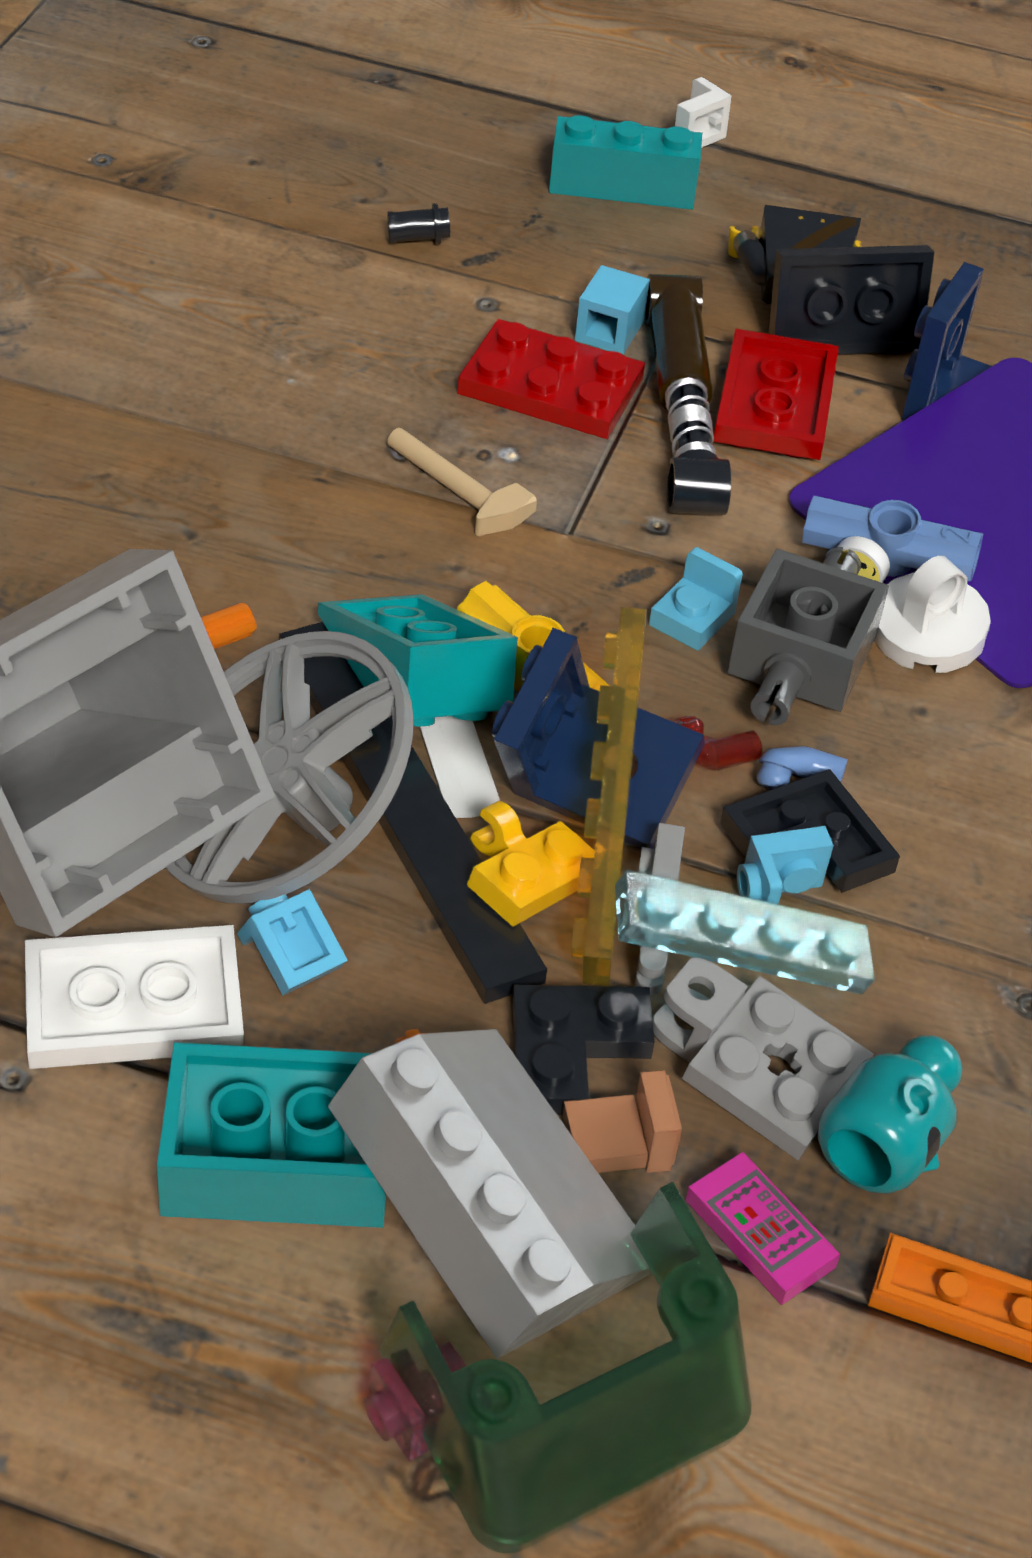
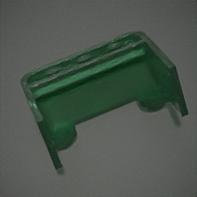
[379,1182,752,1553]

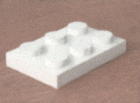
[25,925,244,1069]

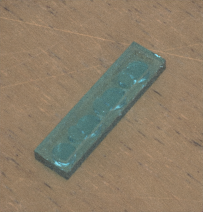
[615,870,875,994]

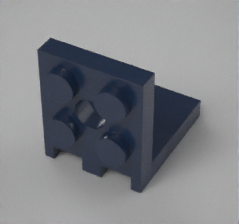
[901,262,992,421]
[492,627,705,849]

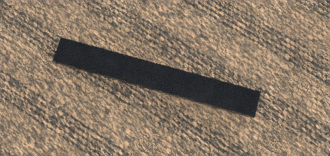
[279,622,547,1004]

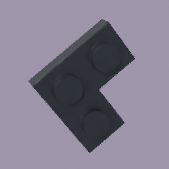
[720,769,900,893]
[512,985,655,1115]

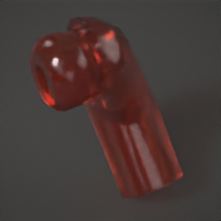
[673,716,763,771]

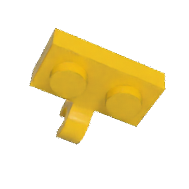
[467,801,606,927]

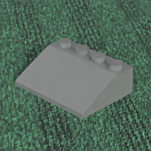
[328,1029,663,1359]

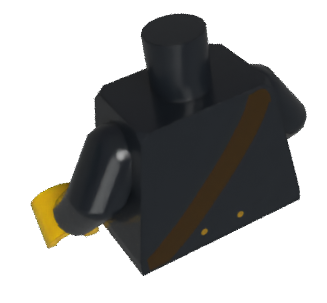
[728,205,862,305]

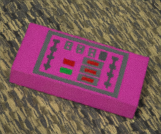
[685,1152,840,1305]

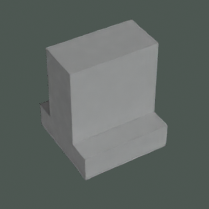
[0,549,276,937]

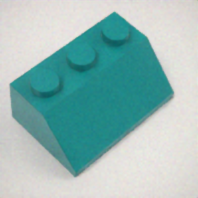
[549,115,703,210]
[157,1042,386,1228]

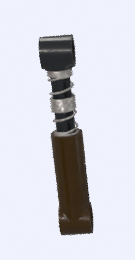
[645,274,731,515]

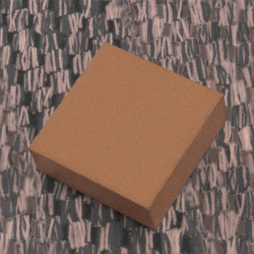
[635,1070,682,1173]
[562,1094,648,1173]

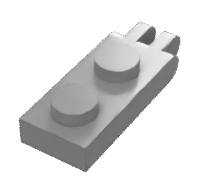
[629,823,685,995]

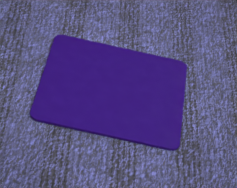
[789,358,1032,688]

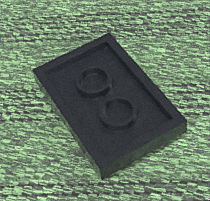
[769,245,934,354]

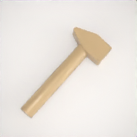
[388,427,537,536]

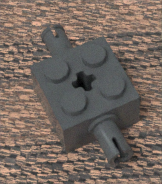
[728,547,889,725]

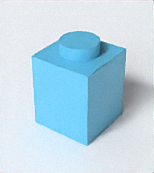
[575,265,650,355]

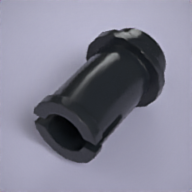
[387,203,450,244]

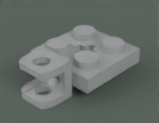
[653,957,874,1160]

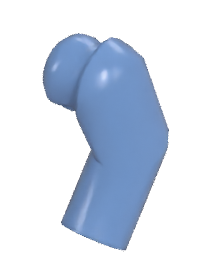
[756,746,848,790]

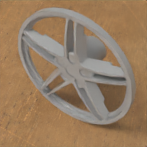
[166,631,413,904]

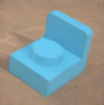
[649,547,743,651]
[737,826,834,925]
[237,889,348,996]

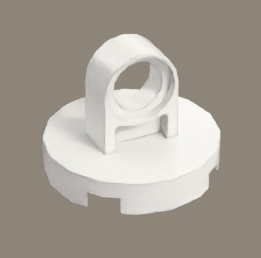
[875,556,991,673]

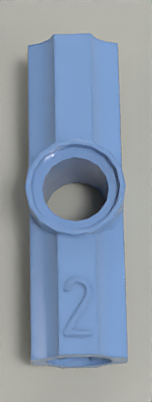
[802,496,983,581]

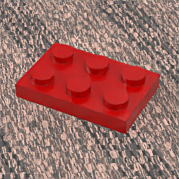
[457,319,645,440]
[713,328,839,460]

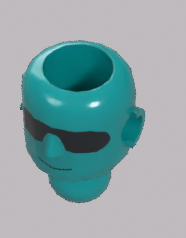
[818,1035,963,1194]

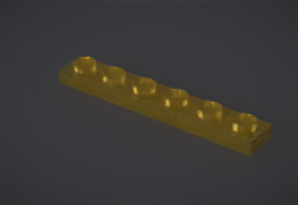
[571,607,647,986]

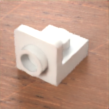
[675,77,732,147]

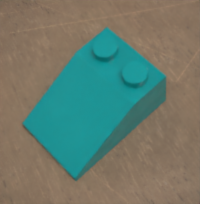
[318,594,518,727]

